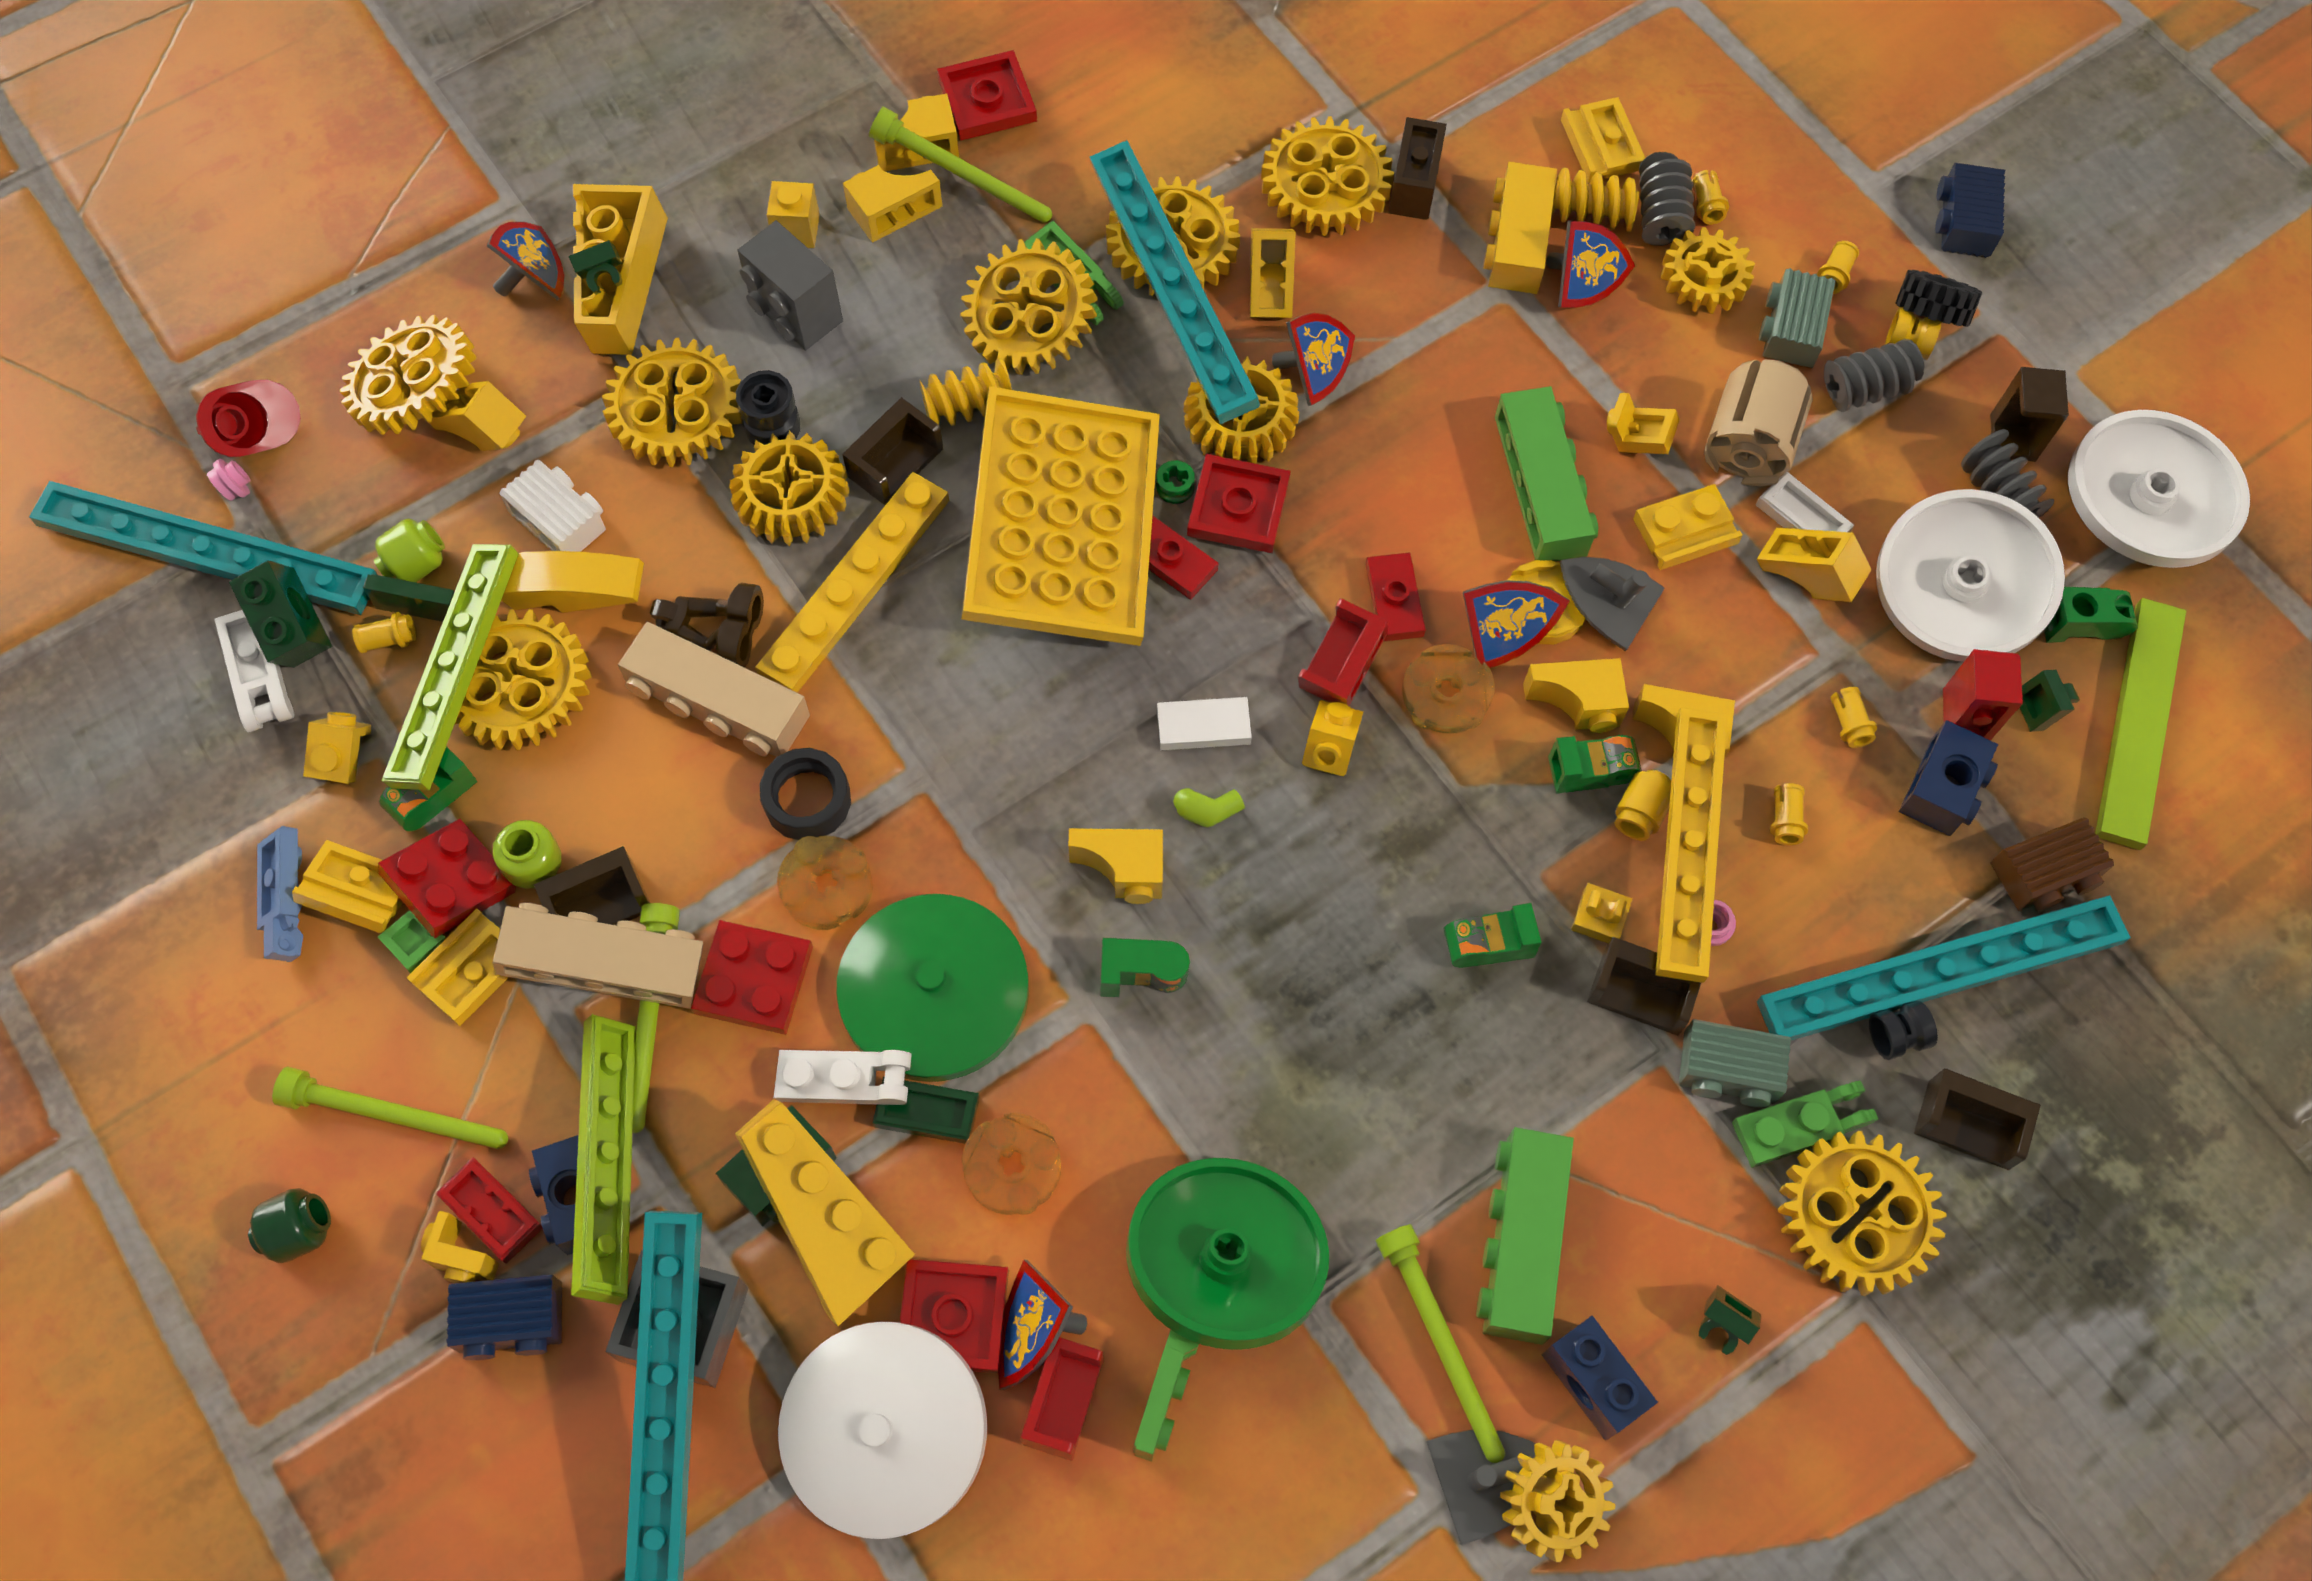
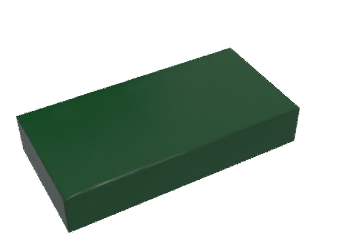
[363,574,454,622]
[872,1076,980,1145]

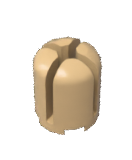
[1704,359,1813,486]

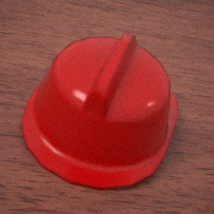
[196,379,301,457]

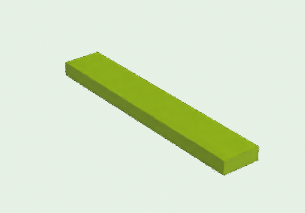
[381,544,519,790]
[2095,598,2186,850]
[571,1014,636,1305]

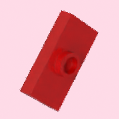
[1149,515,1219,600]
[1365,552,1426,642]
[435,1157,543,1264]

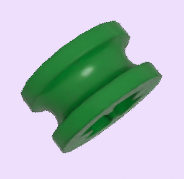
[1156,460,1195,504]

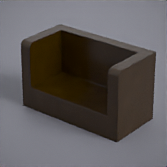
[1388,117,1447,220]
[1990,367,2069,462]
[842,397,943,505]
[534,846,650,926]
[1587,937,1701,1036]
[1914,1068,2041,1170]

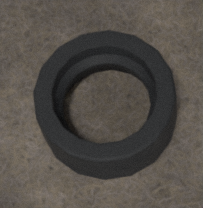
[760,748,851,841]

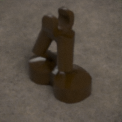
[650,583,764,668]

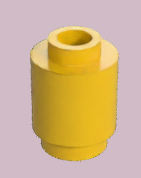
[1615,770,1671,841]

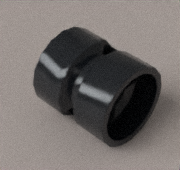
[736,370,800,445]

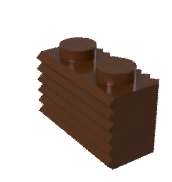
[1990,817,2114,912]

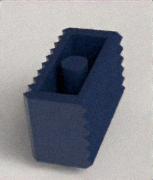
[1935,162,2006,258]
[446,1274,562,1360]

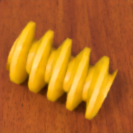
[1551,167,1639,232]
[919,358,1012,426]

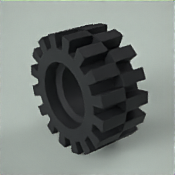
[1895,270,1982,327]

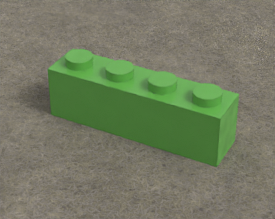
[1495,386,1598,561]
[1476,1127,1574,1345]

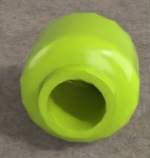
[374,518,445,582]
[493,820,561,889]

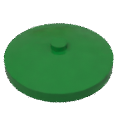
[836,894,1029,1082]
[1126,1158,1329,1350]

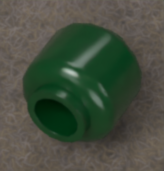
[248,1188,331,1263]

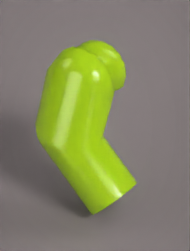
[1173,788,1245,828]

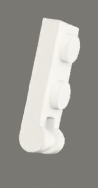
[215,610,294,733]
[773,1050,912,1105]

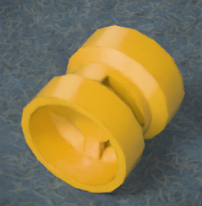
[1885,308,1942,360]

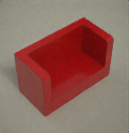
[1298,598,1388,706]
[1943,649,2023,741]
[1020,1337,1104,1461]

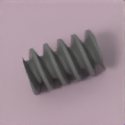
[1639,152,1695,246]
[1824,339,1925,412]
[1961,429,2054,518]

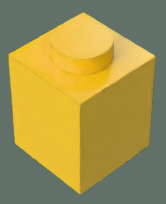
[766,181,820,248]

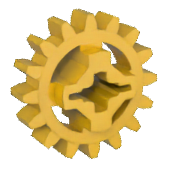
[1661,227,1755,314]
[1500,1440,1615,1562]

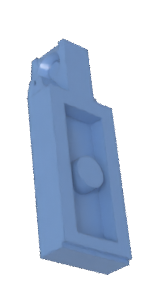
[257,826,303,962]

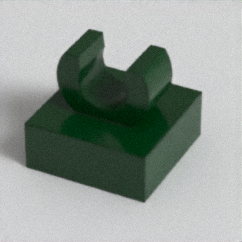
[569,240,623,295]
[2020,670,2080,732]
[1699,1285,1761,1355]

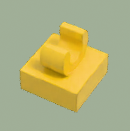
[1571,883,1633,944]

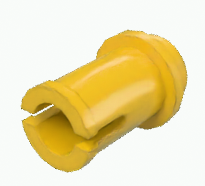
[1692,170,1730,225]
[1817,240,1859,294]
[352,612,416,653]
[1830,687,1877,748]
[1770,783,1808,845]

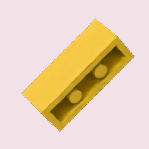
[1483,161,1557,294]

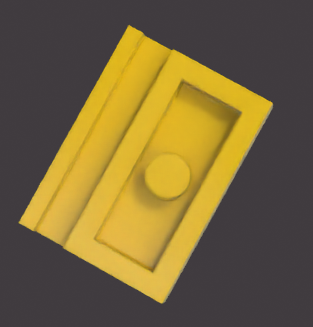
[1561,97,1646,183]
[1633,484,1743,570]
[292,840,403,933]
[406,908,509,1026]

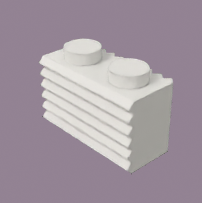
[499,460,606,552]

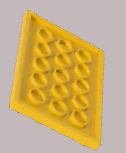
[961,386,1160,646]

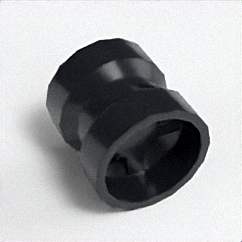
[1869,1001,1938,1060]

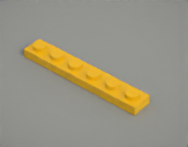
[755,472,950,693]
[1656,707,1727,983]

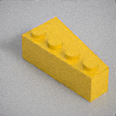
[573,184,668,355]
[735,1099,915,1326]

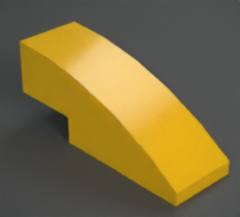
[501,551,644,613]

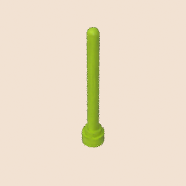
[868,106,1053,223]
[632,903,680,1134]
[272,1067,508,1149]
[1375,1224,1505,1463]

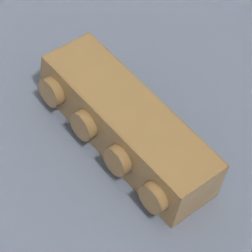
[618,621,810,757]
[493,903,703,1009]

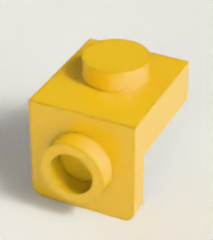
[1607,393,1680,454]
[1302,700,1364,776]
[303,712,372,784]
[421,1211,499,1283]

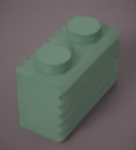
[1758,268,1835,368]
[1679,1019,1791,1107]

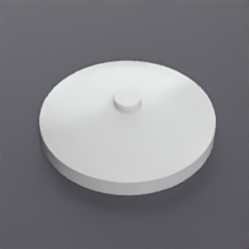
[2068,410,2250,568]
[1876,489,2065,662]
[778,1322,987,1539]

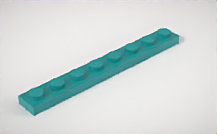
[1089,140,1260,424]
[29,481,377,615]
[1756,895,2131,1041]
[625,1211,702,1581]

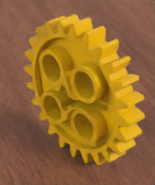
[1261,116,1394,236]
[1106,176,1240,296]
[960,238,1097,375]
[340,315,477,435]
[602,337,742,467]
[454,609,592,750]
[1778,1131,1947,1296]

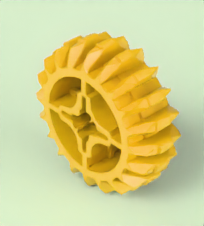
[1183,356,1299,464]
[729,430,849,547]

